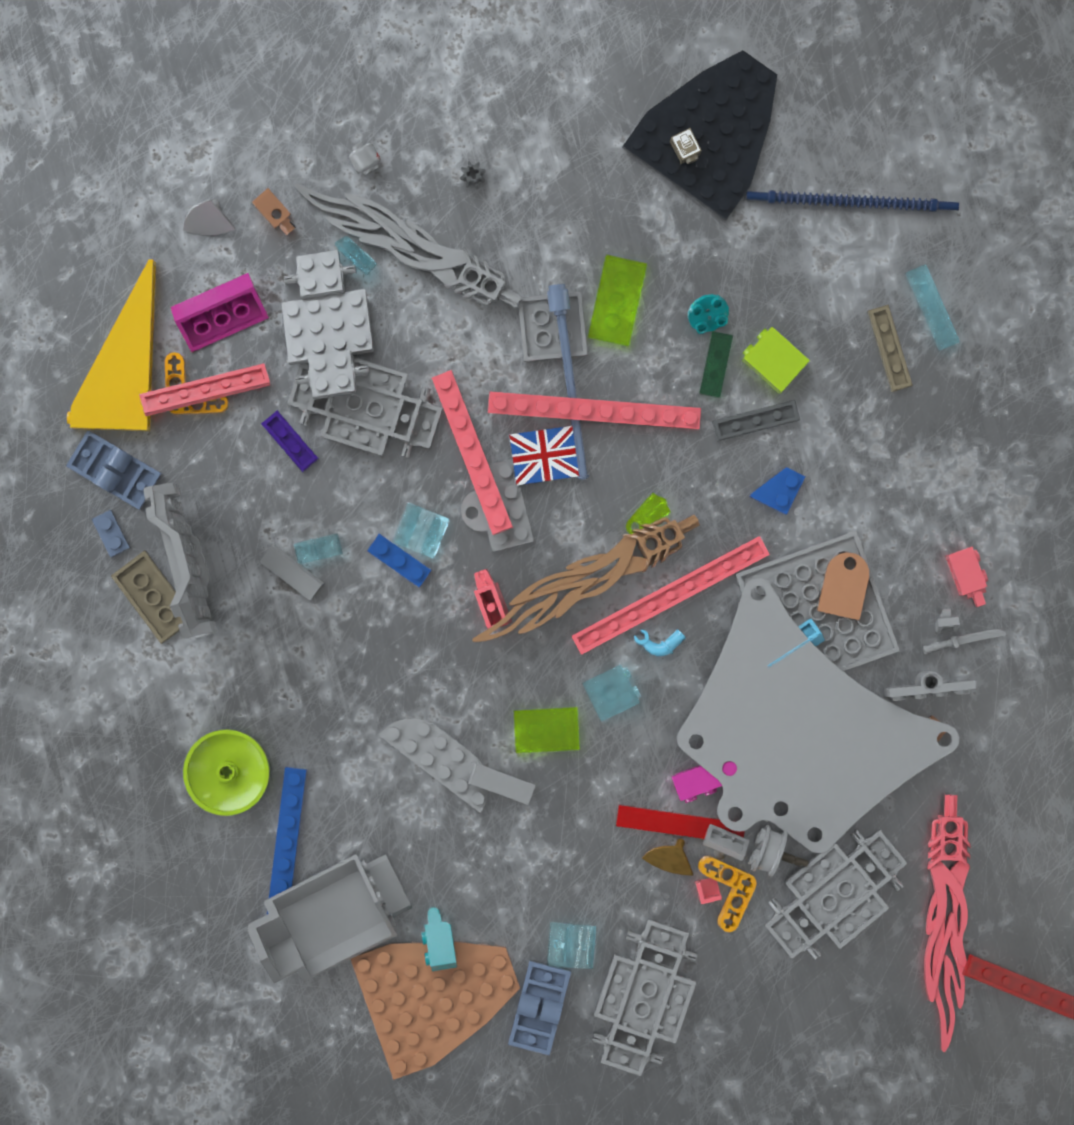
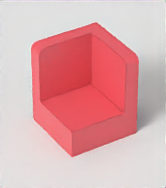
[695,878,722,905]

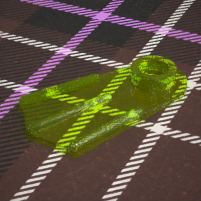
[626,493,670,534]

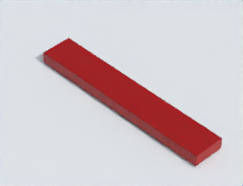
[616,805,745,839]
[962,954,1074,1020]

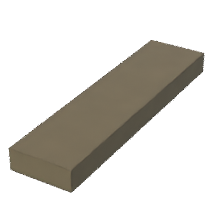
[867,304,913,392]

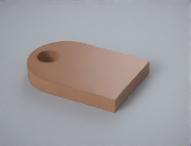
[817,552,869,620]

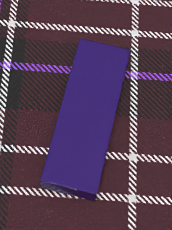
[261,410,319,472]

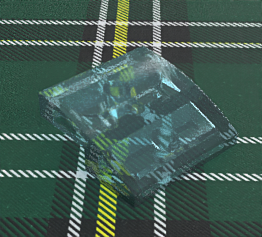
[392,503,450,559]
[547,922,596,969]

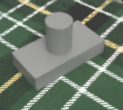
[703,824,750,861]

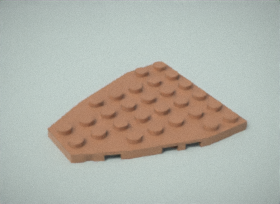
[351,941,520,1080]

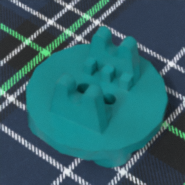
[688,294,729,334]

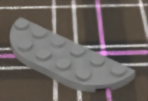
[379,718,489,813]

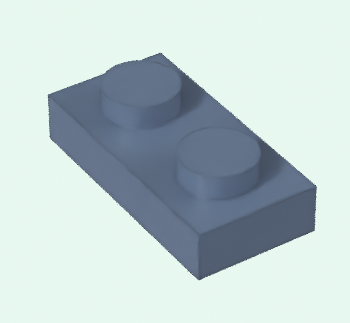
[92,510,131,557]

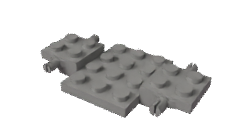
[282,250,374,400]
[287,357,443,458]
[765,829,908,960]
[592,919,698,1076]

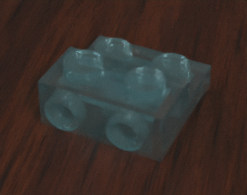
[582,664,641,721]

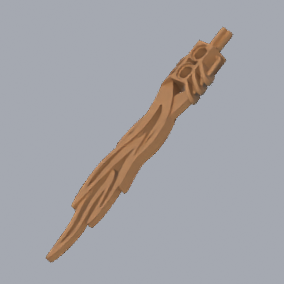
[472,514,700,642]

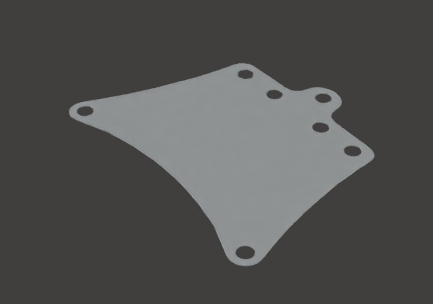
[677,578,960,853]

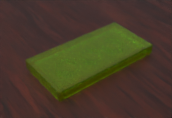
[587,254,647,347]

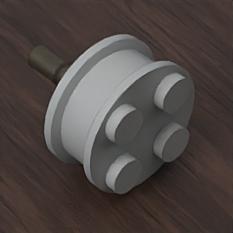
[748,825,809,877]

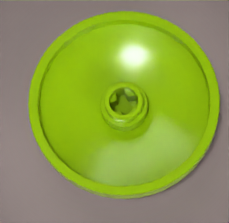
[183,729,270,816]

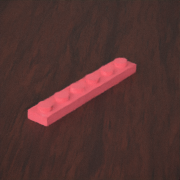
[139,364,270,417]

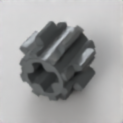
[460,161,486,188]

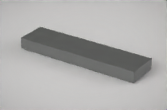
[712,400,800,442]

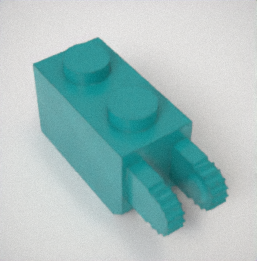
[421,907,457,972]

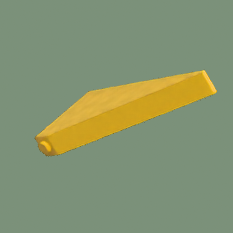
[67,259,156,432]

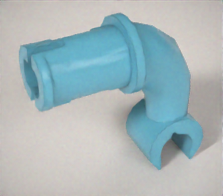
[634,629,686,656]

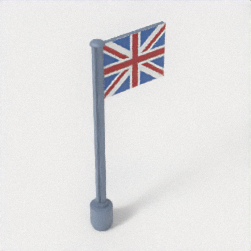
[509,284,589,485]

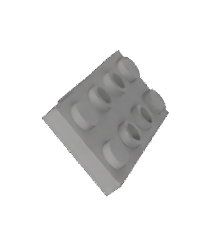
[883,671,976,701]

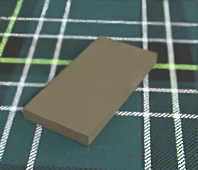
[111,550,183,644]

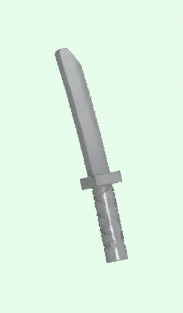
[922,629,1007,655]

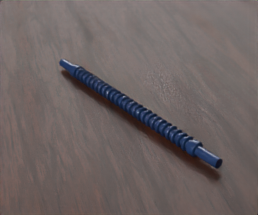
[746,190,959,212]

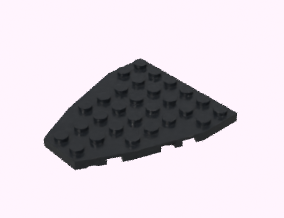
[622,50,778,220]

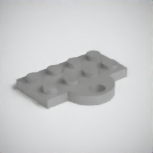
[461,459,534,552]

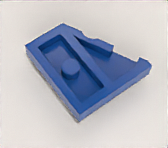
[749,467,806,515]

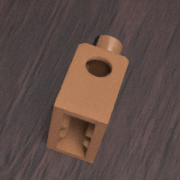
[252,188,296,235]

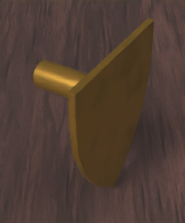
[642,839,694,876]

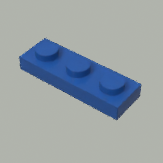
[367,534,432,588]

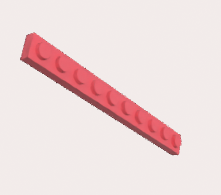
[487,392,701,429]
[571,536,770,655]

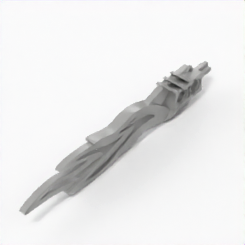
[295,183,522,308]

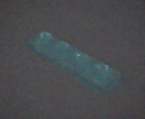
[905,264,960,351]

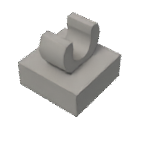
[935,609,960,634]

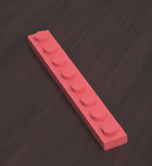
[432,370,513,536]

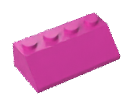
[170,273,269,352]

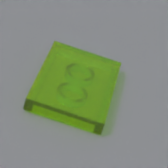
[513,707,580,753]

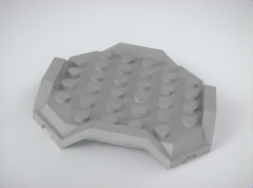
[144,483,218,639]

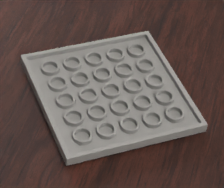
[735,531,900,671]

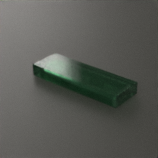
[699,331,733,398]

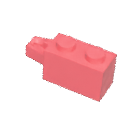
[945,546,988,607]
[474,569,512,629]

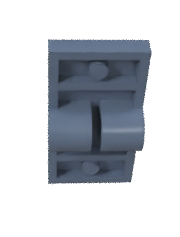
[66,430,162,510]
[508,960,571,1056]

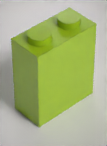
[742,327,810,394]

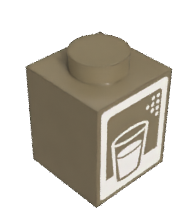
[670,128,701,164]

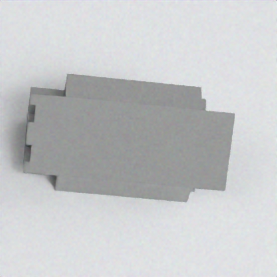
[247,854,412,983]

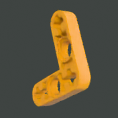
[165,352,229,415]
[698,856,757,932]

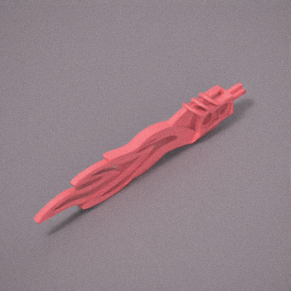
[924,794,971,1052]

